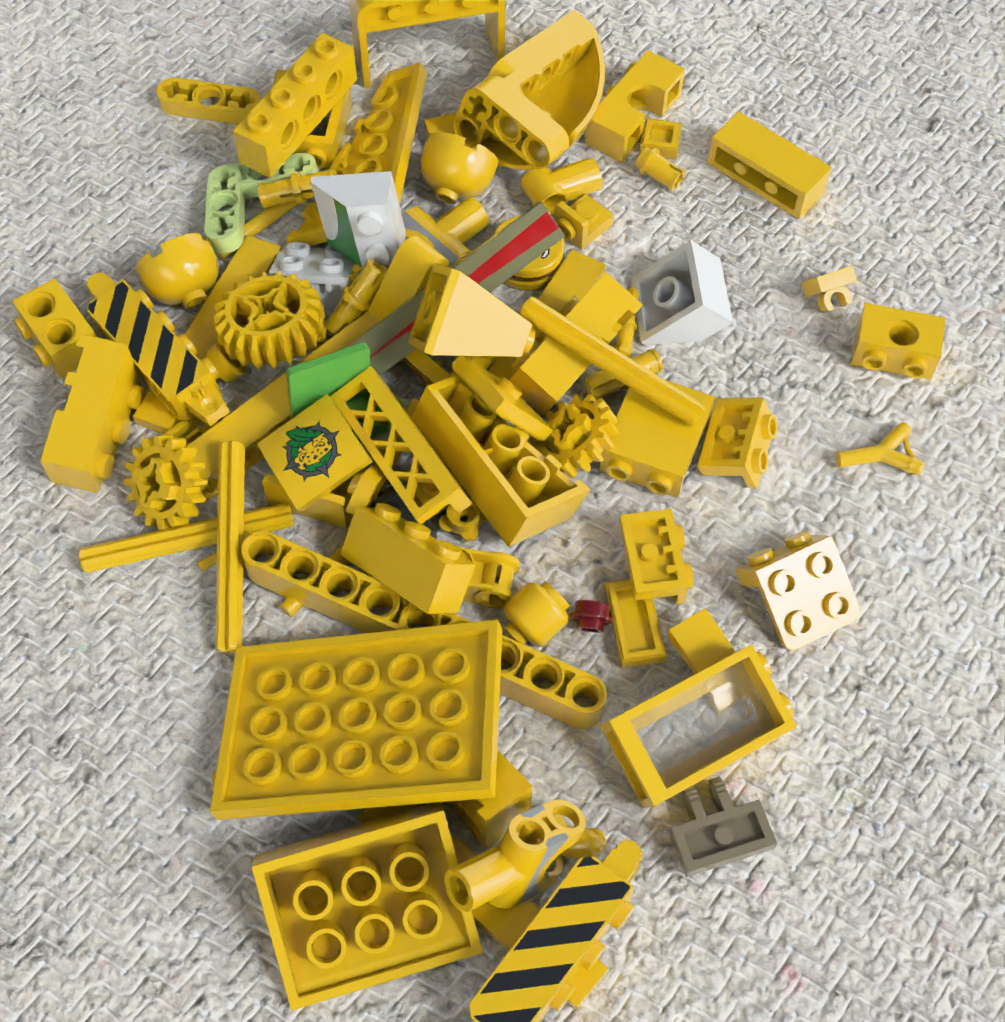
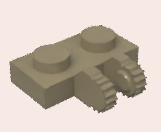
[669,776,778,877]

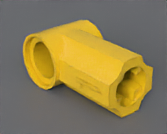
[521,158,603,216]

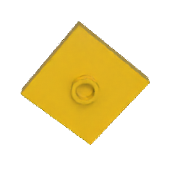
[451,356,554,441]

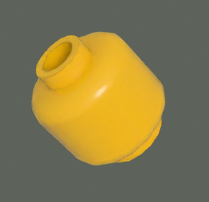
[503,581,570,647]

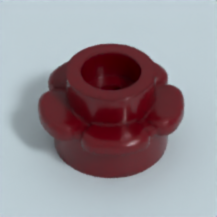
[569,600,613,633]

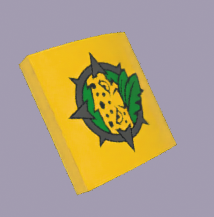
[257,394,373,512]

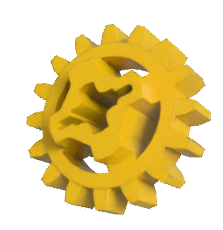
[530,394,619,479]
[123,435,208,530]

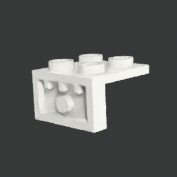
[268,242,356,321]

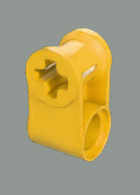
[458,546,520,609]

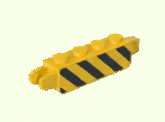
[86,272,230,426]
[469,839,643,1022]

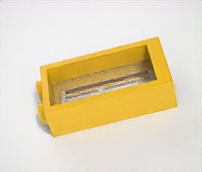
[599,644,797,808]

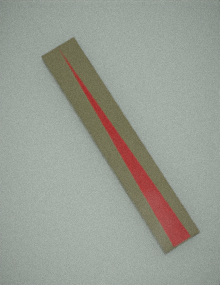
[346,202,565,376]

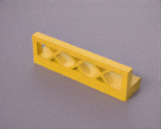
[330,366,473,524]

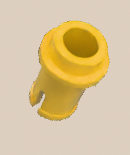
[635,147,686,191]

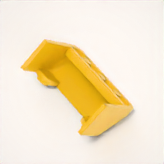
[349,0,506,88]

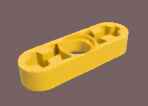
[156,77,261,124]

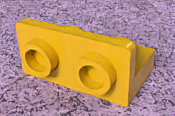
[697,397,777,488]
[619,509,694,605]

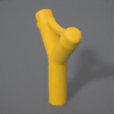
[835,422,924,475]

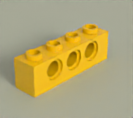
[233,33,357,178]

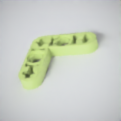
[204,153,319,254]

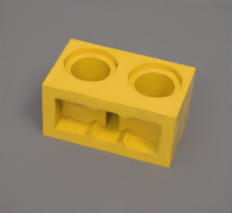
[12,278,96,378]

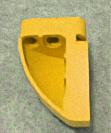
[453,10,605,170]

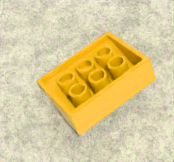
[251,802,483,1011]

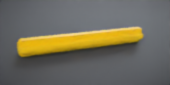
[519,297,705,426]
[215,440,245,653]
[78,503,294,573]

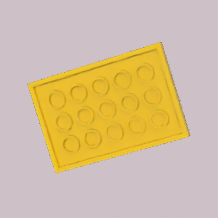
[210,619,502,820]

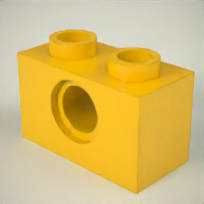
[851,303,946,380]

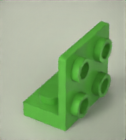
[286,342,389,442]

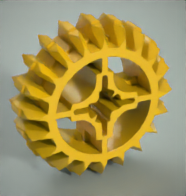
[213,270,325,370]

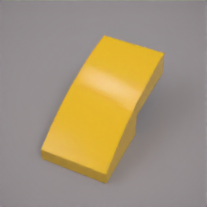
[667,608,744,714]

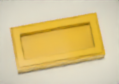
[604,579,666,669]

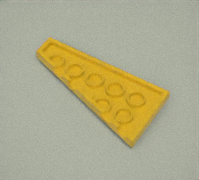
[286,62,427,246]

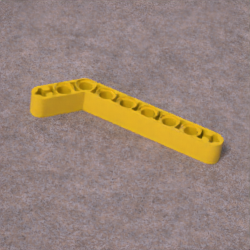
[185,235,450,499]

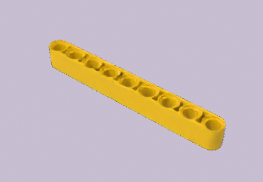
[241,531,607,729]

